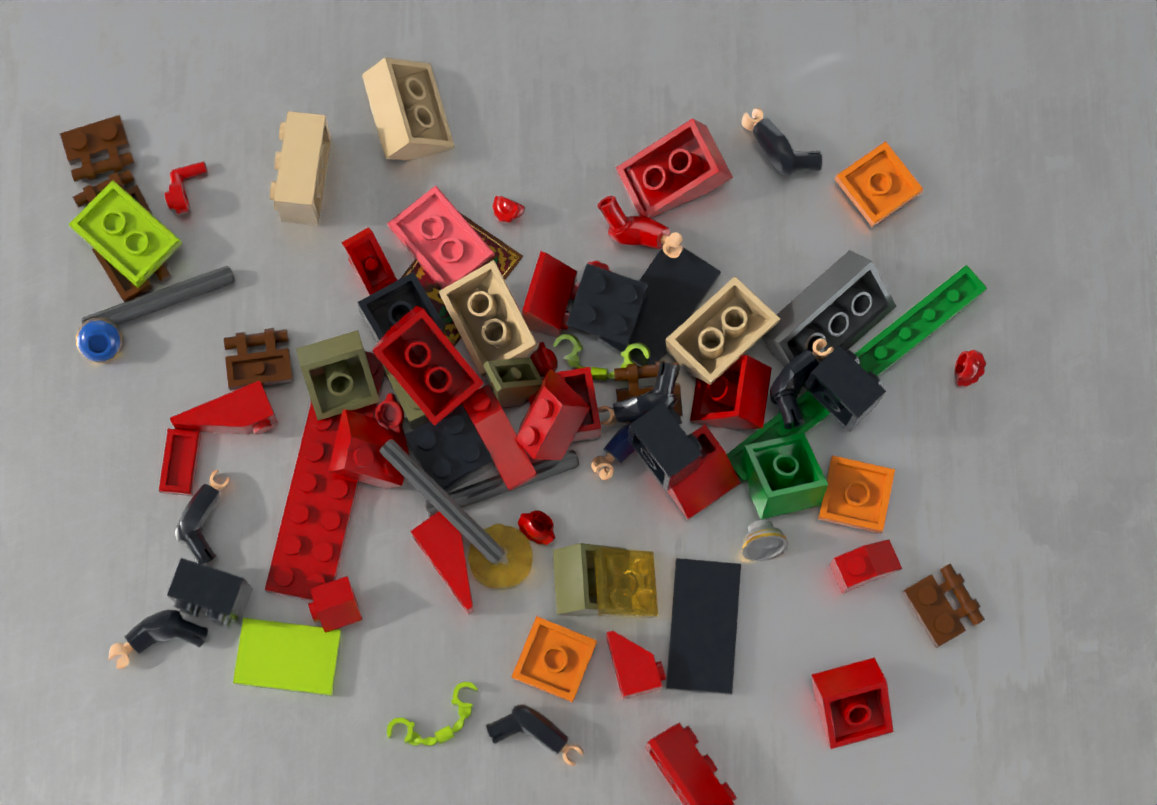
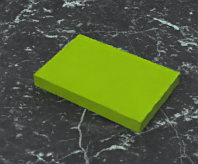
[68,180,183,288]
[233,618,342,696]

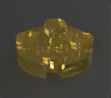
[468,524,533,590]

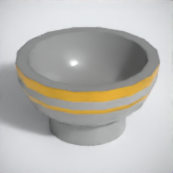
[742,520,789,561]

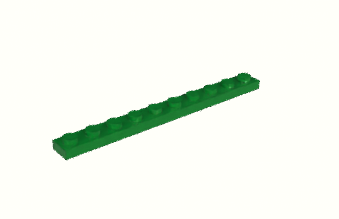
[727,265,987,484]

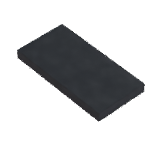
[599,247,721,366]
[666,558,741,695]

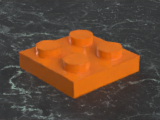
[835,141,924,228]
[818,455,895,534]
[511,616,597,703]

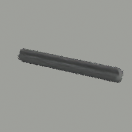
[82,266,235,325]
[380,439,505,564]
[425,450,579,517]

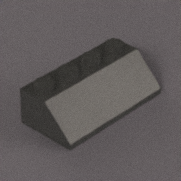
[762,250,896,386]

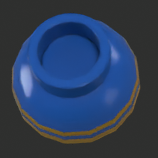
[76,317,123,363]

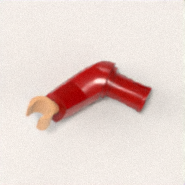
[597,196,684,258]

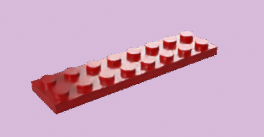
[265,351,385,602]

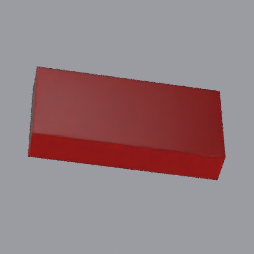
[159,428,201,496]

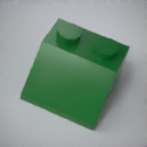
[743,433,828,519]

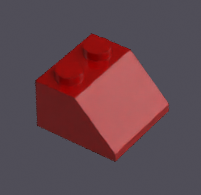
[522,251,580,338]
[690,355,772,431]
[516,370,591,460]
[328,409,409,489]
[811,657,894,749]

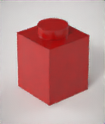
[308,576,363,633]

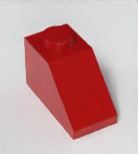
[829,539,902,594]
[606,631,666,700]

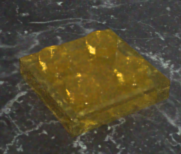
[594,548,658,618]

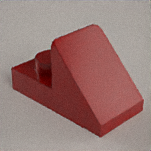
[341,227,398,295]

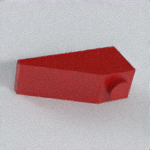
[170,380,278,435]
[461,384,537,491]
[410,511,474,615]

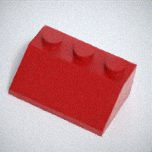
[372,306,484,426]
[645,722,737,805]

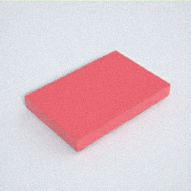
[387,186,496,290]

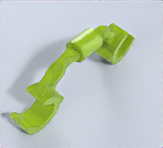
[553,334,651,381]
[387,682,478,746]

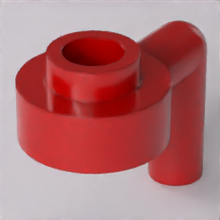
[165,161,208,215]

